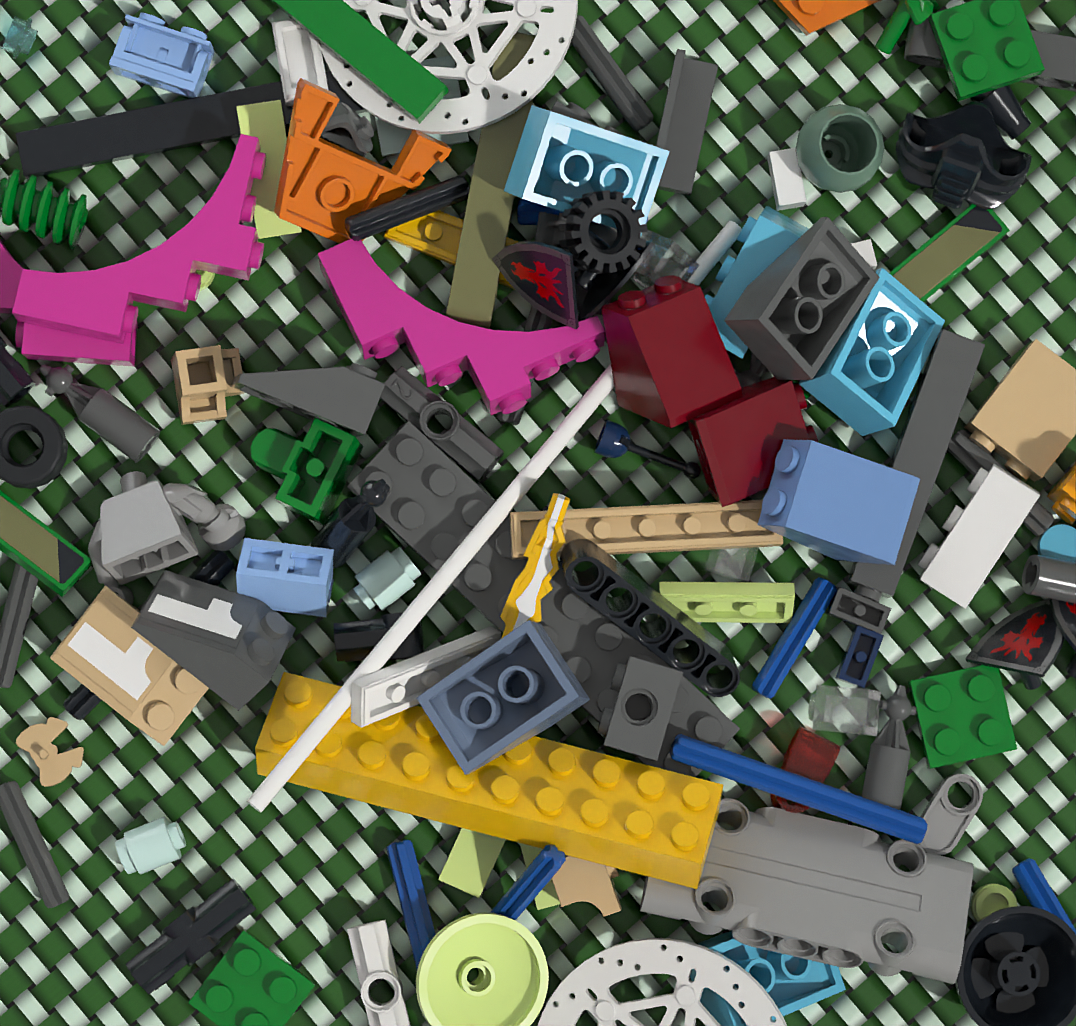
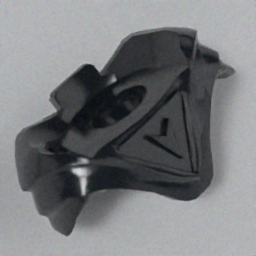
[896,101,1032,210]

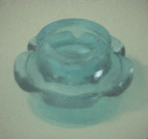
[1,16,38,59]

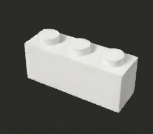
[918,464,1040,609]

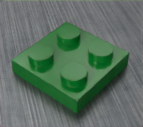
[928,0,1045,101]
[908,665,1017,769]
[188,929,316,1026]

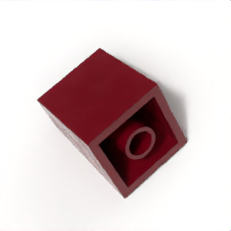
[601,275,743,428]
[687,377,819,507]

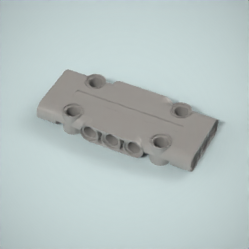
[640,798,974,984]

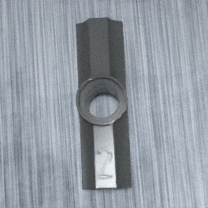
[380,366,504,482]

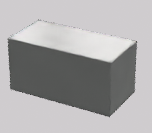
[826,587,892,634]

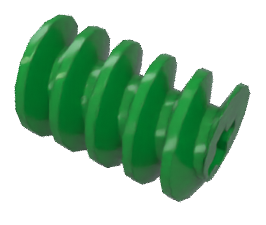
[0,168,88,250]

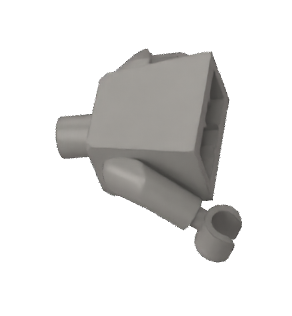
[88,471,246,604]

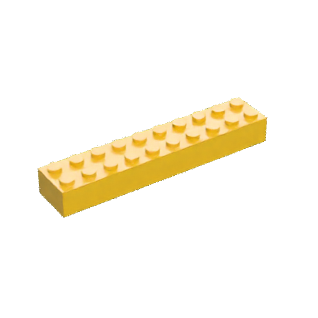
[255,672,723,889]

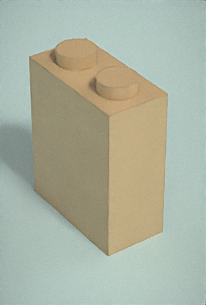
[964,339,1076,482]

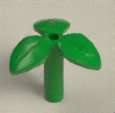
[875,0,940,54]

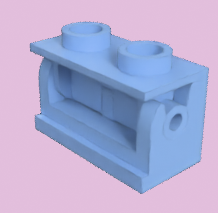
[109,13,215,99]
[236,538,334,617]

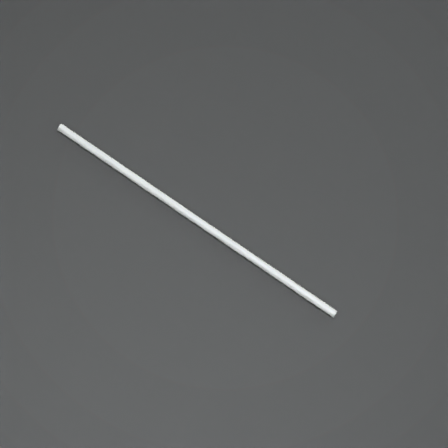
[247,221,742,813]

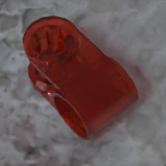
[770,726,841,813]

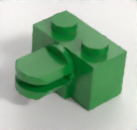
[251,418,364,525]

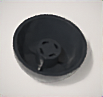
[955,906,1076,1026]

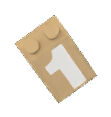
[50,585,209,746]

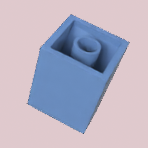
[757,439,920,565]

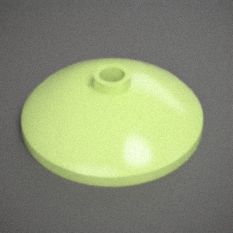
[416,912,549,1026]

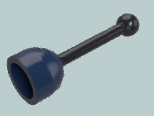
[594,420,701,479]

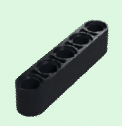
[560,538,740,697]

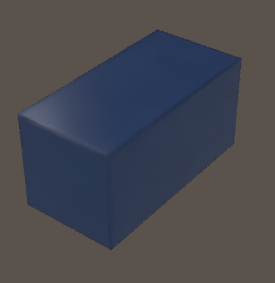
[835,625,884,688]

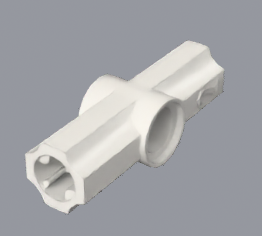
[347,919,410,1026]

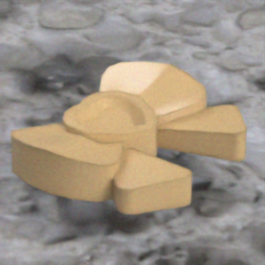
[16,717,84,787]

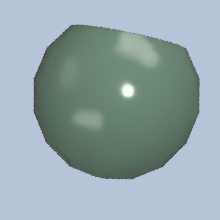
[795,104,885,193]

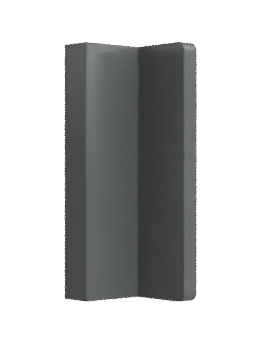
[656,49,718,196]

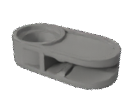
[919,774,983,855]

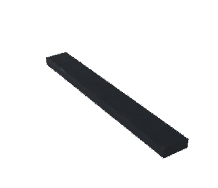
[16,68,367,179]

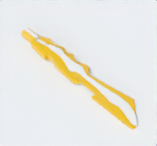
[500,493,570,639]

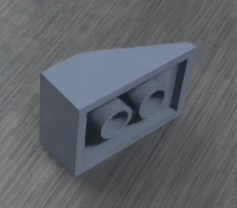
[416,620,590,775]

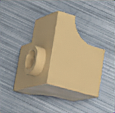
[171,345,244,425]
[552,855,622,917]

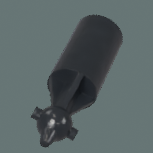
[311,479,390,568]

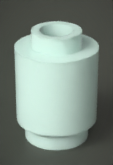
[353,547,421,611]
[115,816,186,874]

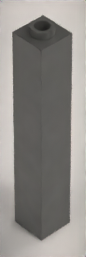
[846,329,985,603]

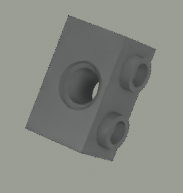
[597,656,683,761]

